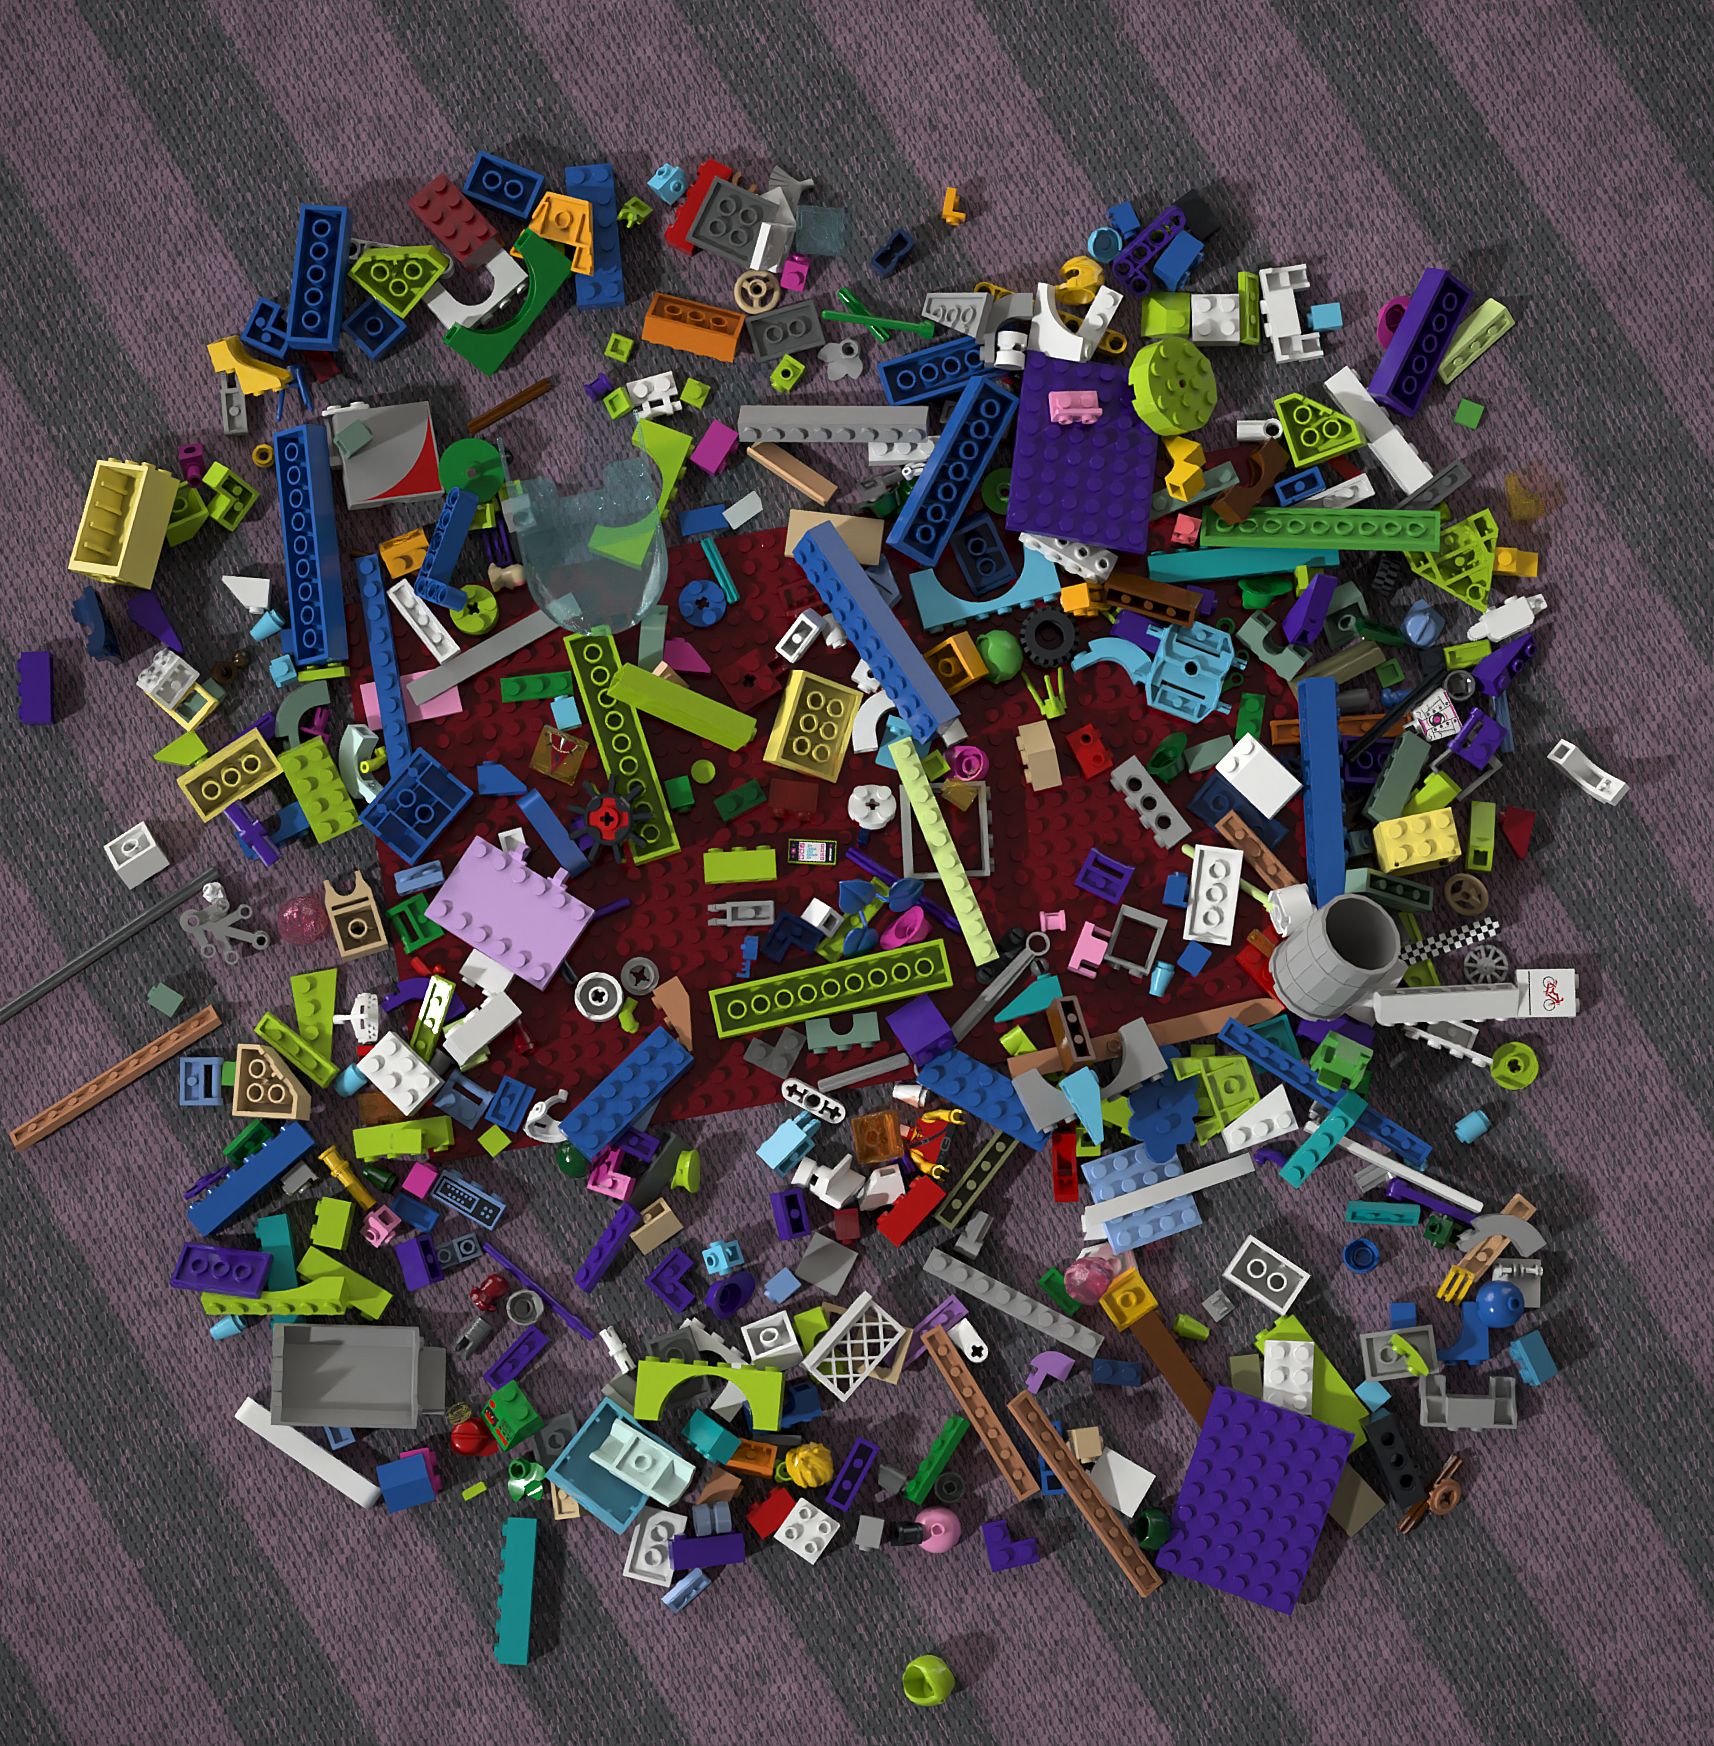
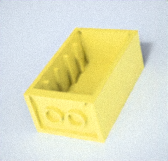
[68,458,180,589]
[1369,807,1461,877]

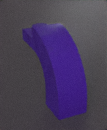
[380,978,468,1023]

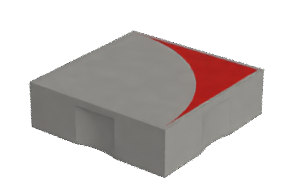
[332,401,445,511]

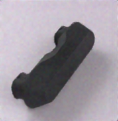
[976,926,1027,984]

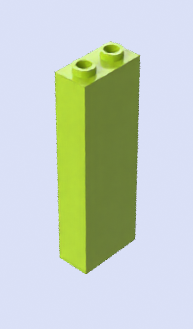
[607,662,757,751]
[1253,1314,1369,1455]

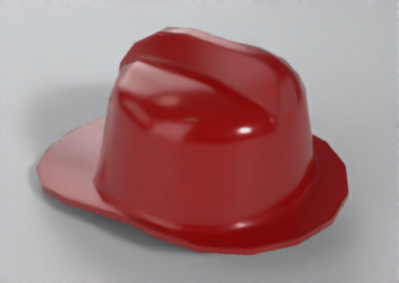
[449,1417,499,1457]

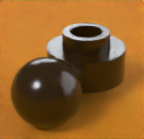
[212,649,251,684]

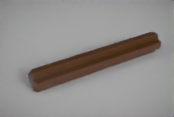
[466,378,551,435]
[1396,1454,1464,1535]

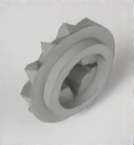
[621,957,659,996]

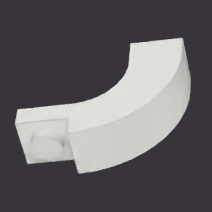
[852,690,897,754]
[1547,739,1630,806]

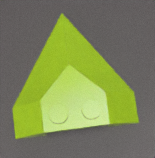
[1403,508,1499,614]

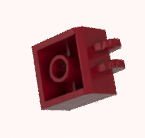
[717,648,791,715]

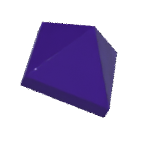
[889,1149,916,1178]

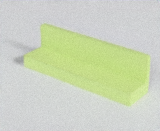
[1436,298,1515,385]

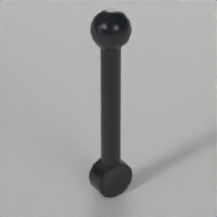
[1259,306,1268,353]

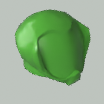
[976,630,1024,684]

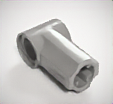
[1353,1150,1400,1193]
[953,1209,994,1260]

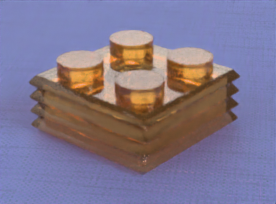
[851,1110,905,1165]

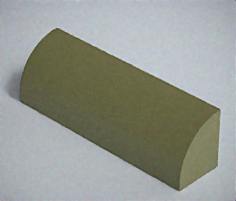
[1286,640,1386,702]

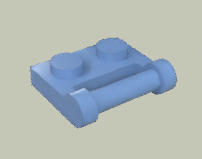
[180,1057,224,1106]
[432,1068,495,1130]

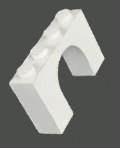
[421,248,529,330]
[679,1317,756,1422]

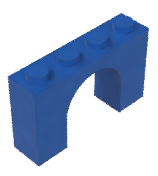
[1389,1302,1489,1365]

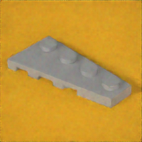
[922,293,994,341]

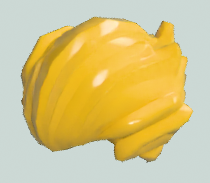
[785,1442,834,1488]

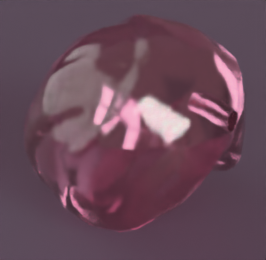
[277,895,328,946]
[1064,1256,1115,1306]

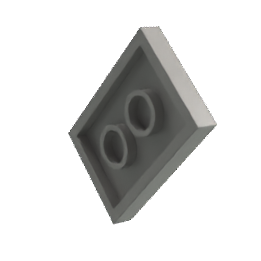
[1360,1325,1439,1383]

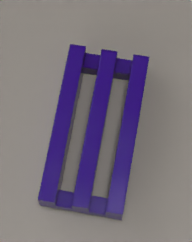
[481,519,514,568]

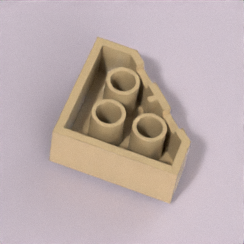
[232,1044,311,1121]

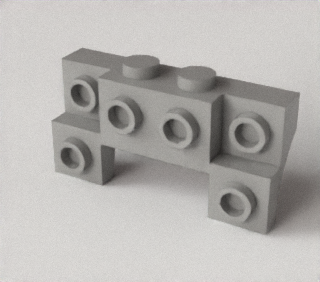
[1418,1374,1518,1432]

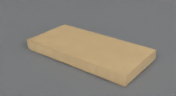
[785,509,885,567]

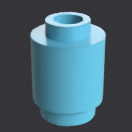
[333,1063,369,1098]
[1454,1110,1491,1144]

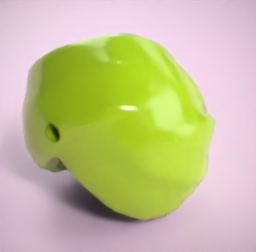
[903,1655,955,1706]

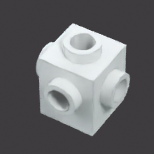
[851,658,884,694]

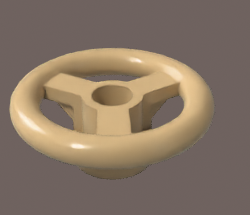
[734,269,781,315]
[1444,873,1488,916]

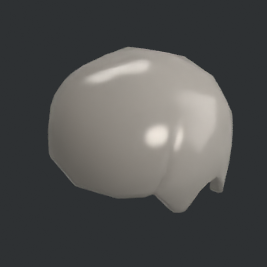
[506,1289,544,1326]

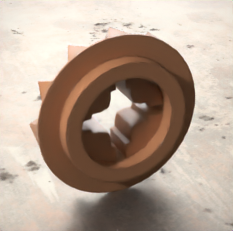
[1427,1478,1461,1515]

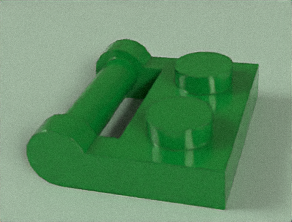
[385,892,445,955]

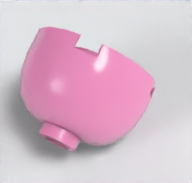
[915,1505,961,1553]

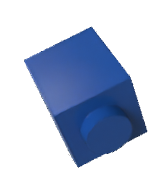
[477,761,528,797]

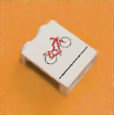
[1514,969,1580,1019]

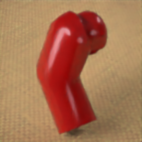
[411,956,446,979]

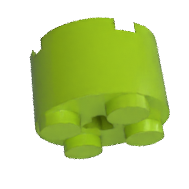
[450,585,499,636]

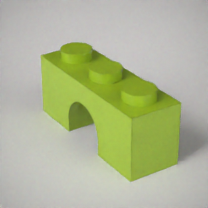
[792,1306,848,1385]

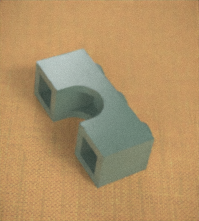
[1235,608,1313,681]
[805,1012,880,1054]

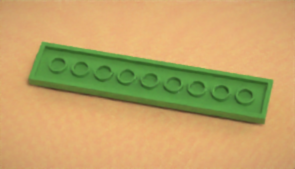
[1200,506,1441,552]

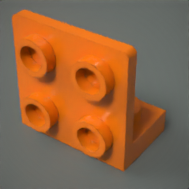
[725,1438,778,1479]

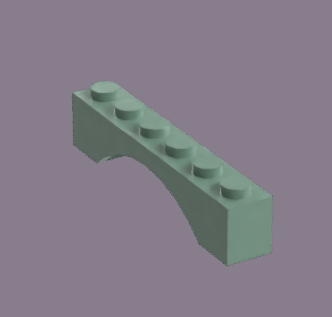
[1149,461,1240,523]

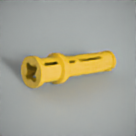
[318,1145,377,1211]

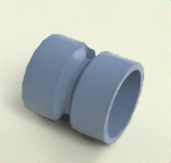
[692,1501,732,1536]

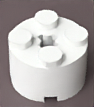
[1268,883,1317,937]
[575,972,624,1022]

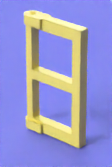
[144,681,219,734]

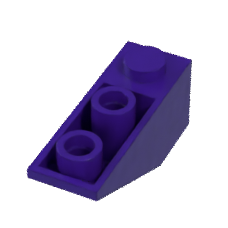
[1281,573,1338,648]
[1470,632,1538,698]

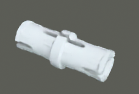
[599,1326,636,1375]

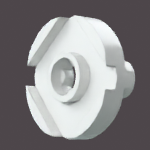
[848,785,896,829]

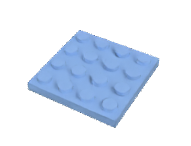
[1081,1143,1202,1256]

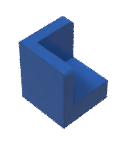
[1177,940,1212,978]

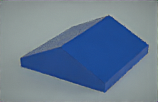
[376,1453,436,1514]

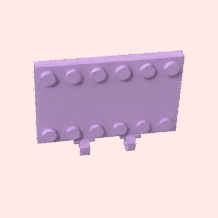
[424,836,596,991]

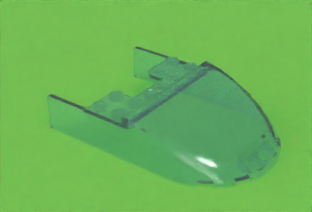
[497,409,668,636]

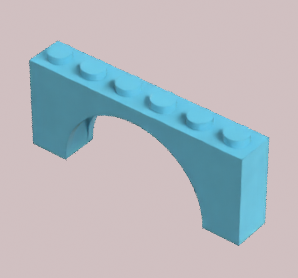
[909,543,1061,634]

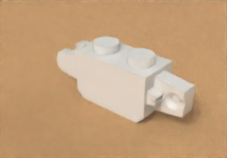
[1467,594,1547,643]

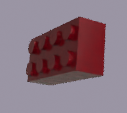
[407,172,505,275]

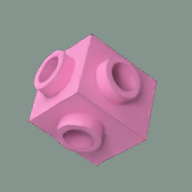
[360,1204,402,1248]

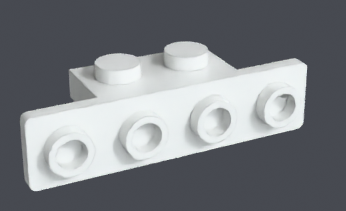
[1401,1021,1494,1068]

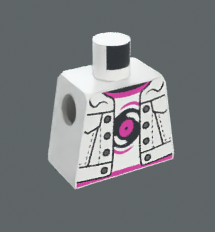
[1402,687,1463,742]

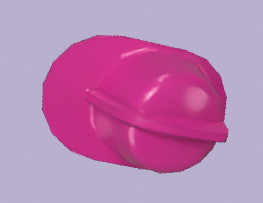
[1377,296,1411,350]
[880,906,933,951]

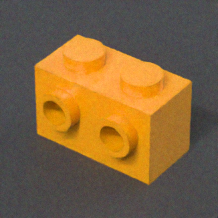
[1060,583,1111,618]

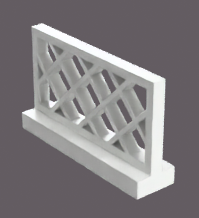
[799,1291,906,1402]

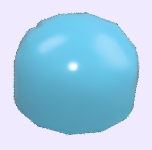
[1088,227,1123,264]

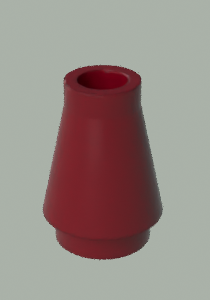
[510,1019,537,1056]

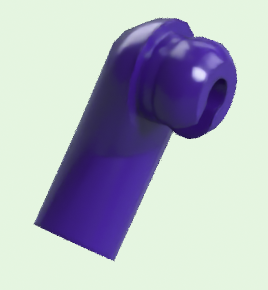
[1254,1148,1289,1168]

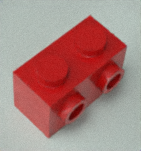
[1065,723,1115,781]

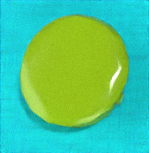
[671,1150,701,1193]

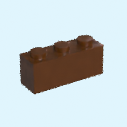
[1046,995,1096,1075]

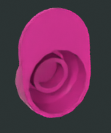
[942,746,989,782]

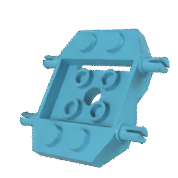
[1131,621,1247,724]

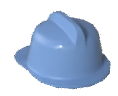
[1400,599,1445,650]

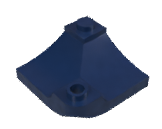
[71,585,124,666]

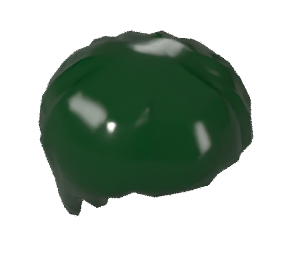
[556,1140,596,1178]
[1136,1508,1172,1551]

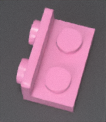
[1048,391,1103,425]

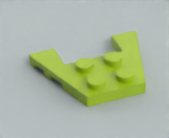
[1170,1055,1260,1146]

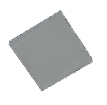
[794,1232,858,1296]

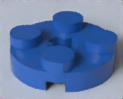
[679,580,726,628]

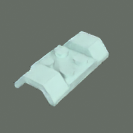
[589,1418,696,1507]

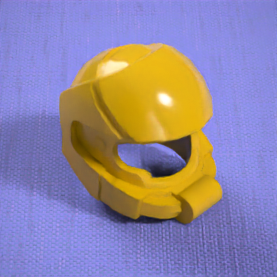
[1055,256,1105,306]

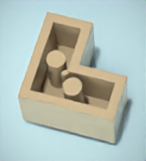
[1016,720,1062,791]

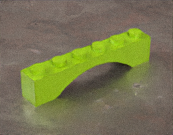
[201,1277,350,1315]

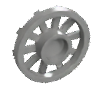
[1463,944,1508,984]

